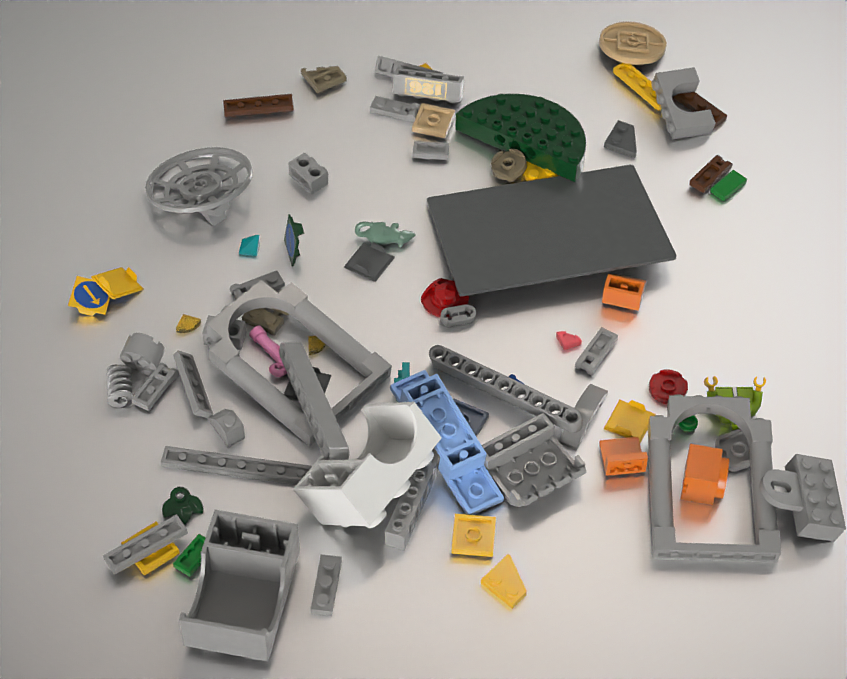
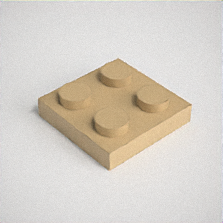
[412,103,455,139]

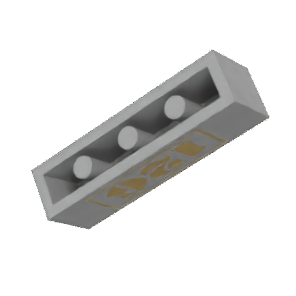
[393,68,464,103]

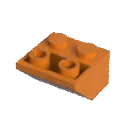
[602,273,647,311]

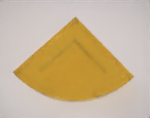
[176,314,201,333]
[308,336,326,355]

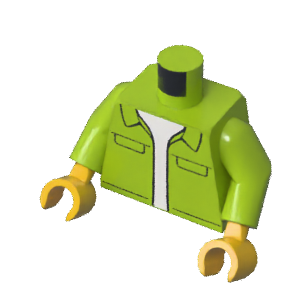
[704,376,766,431]

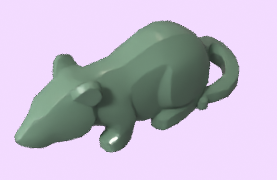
[355,221,416,247]

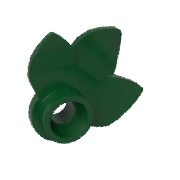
[162,487,203,526]

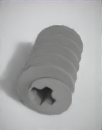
[106,365,133,408]

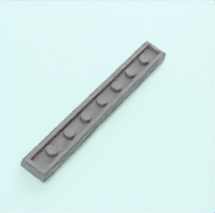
[161,446,312,485]

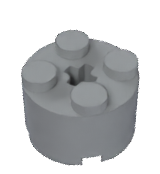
[120,333,165,376]

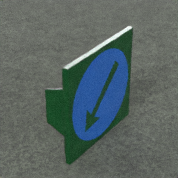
[284,214,304,267]

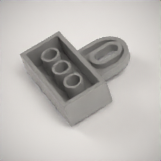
[759,454,846,542]

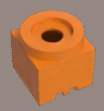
[680,444,729,505]

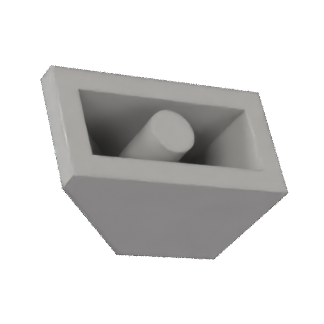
[208,409,245,447]

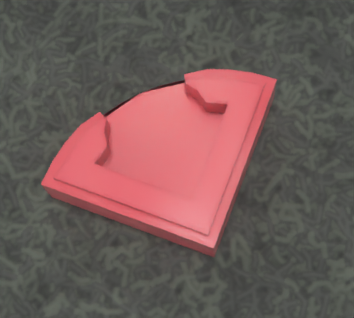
[556,331,582,350]

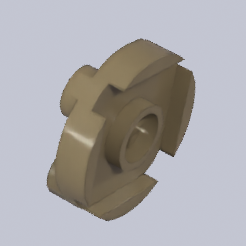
[491,149,527,182]

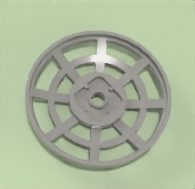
[145,147,253,213]

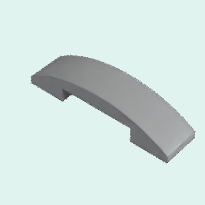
[559,384,608,450]

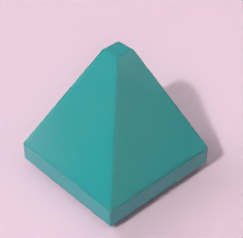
[239,235,260,256]

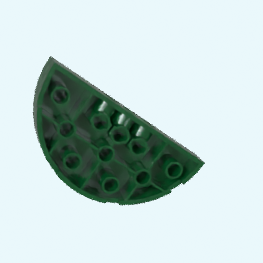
[455,94,586,182]

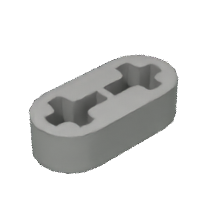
[440,305,476,327]

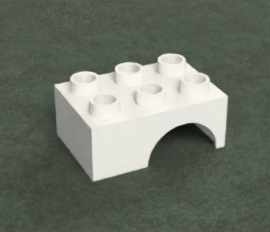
[293,402,441,528]

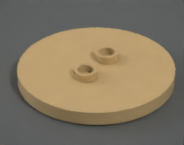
[599,22,667,65]

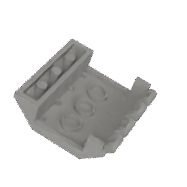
[482,413,587,507]

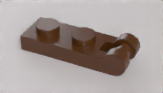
[689,155,733,193]

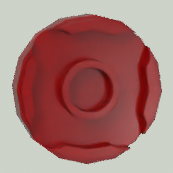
[649,369,688,404]

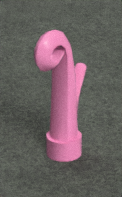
[249,326,287,377]

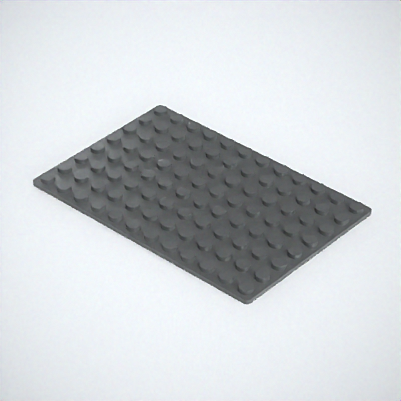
[427,165,677,296]

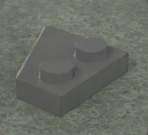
[604,120,637,158]

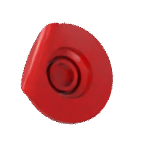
[421,278,468,318]

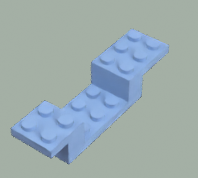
[390,370,504,515]

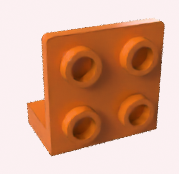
[599,437,648,476]

